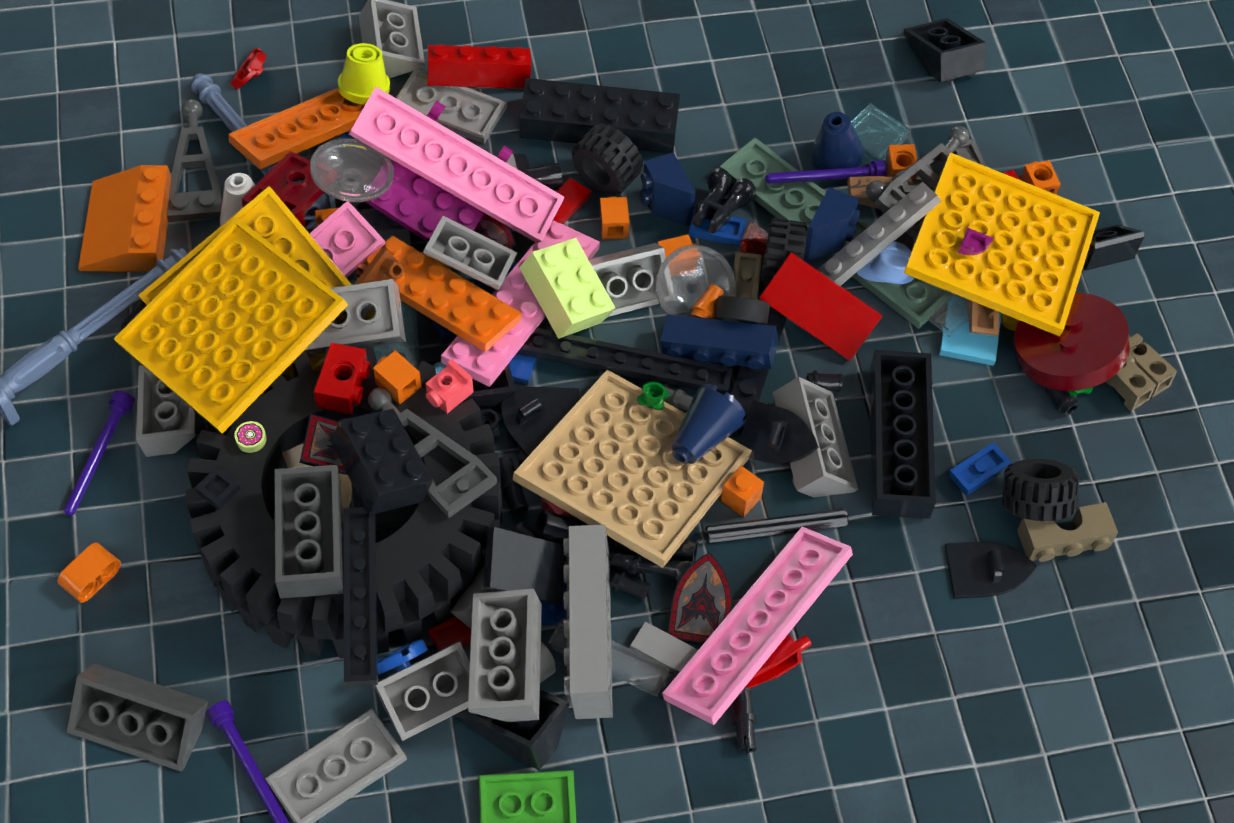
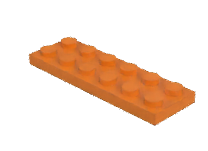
[228,88,365,170]
[356,236,521,352]

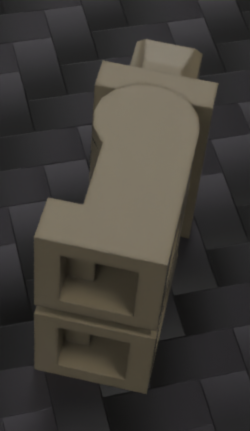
[1106,333,1177,412]

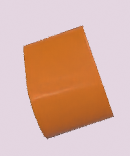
[57,543,121,603]

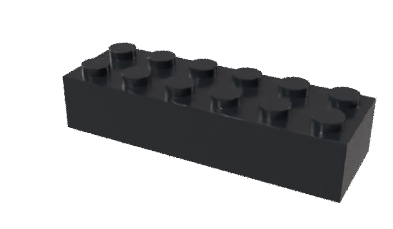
[519,78,680,153]
[870,350,936,519]

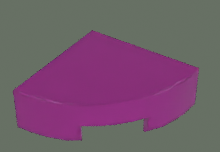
[957,228,993,255]

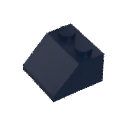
[640,152,696,226]
[804,187,861,261]

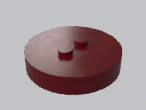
[1014,293,1130,391]

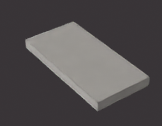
[396,69,507,144]
[265,708,407,823]

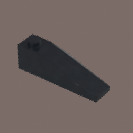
[453,690,569,770]

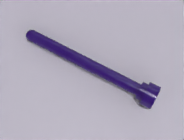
[765,160,887,184]
[64,390,135,516]
[206,700,289,823]

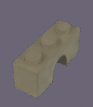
[1017,502,1118,562]

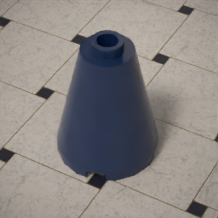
[812,112,864,170]
[671,384,745,464]

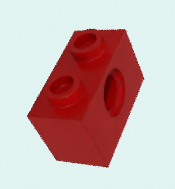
[314,343,371,414]

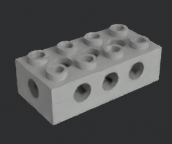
[302,279,406,356]

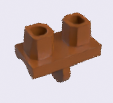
[354,248,405,285]

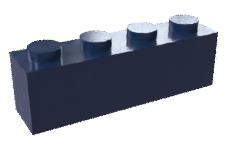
[660,314,779,370]

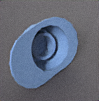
[856,241,914,284]

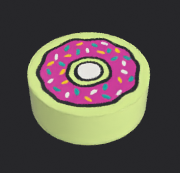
[235,421,267,453]

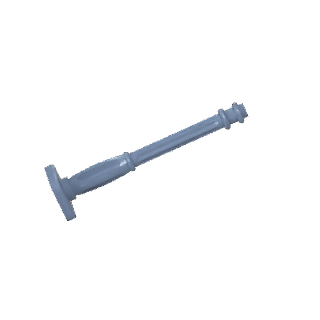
[191,73,336,234]
[0,248,188,426]

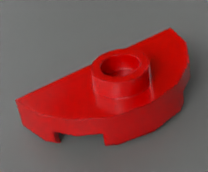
[230,47,266,90]

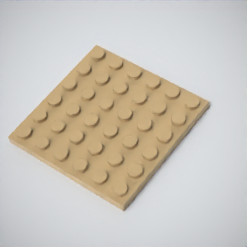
[513,370,752,568]

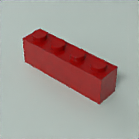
[427,44,532,89]

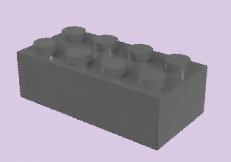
[275,465,344,599]

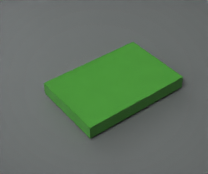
[479,770,576,823]

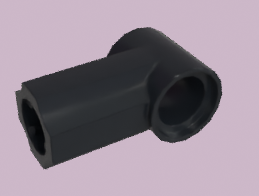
[534,510,589,544]

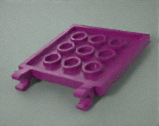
[363,100,513,242]

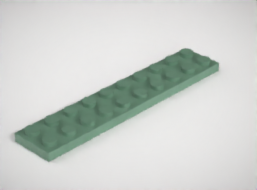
[720,138,954,329]

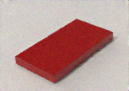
[759,252,883,361]

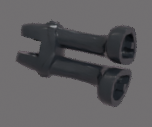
[692,168,756,234]
[610,539,698,586]

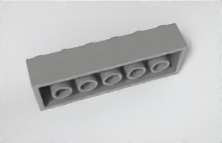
[563,524,613,719]

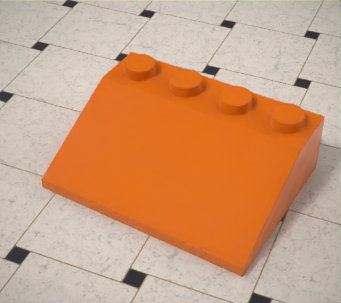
[78,165,171,272]

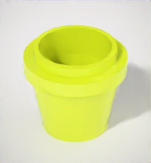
[338,43,390,105]

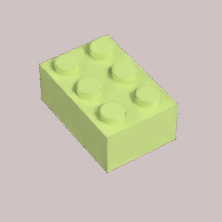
[519,238,615,339]

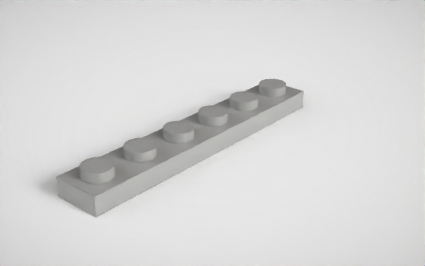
[818,182,941,286]

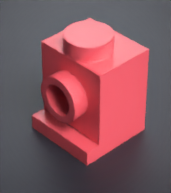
[426,359,473,414]

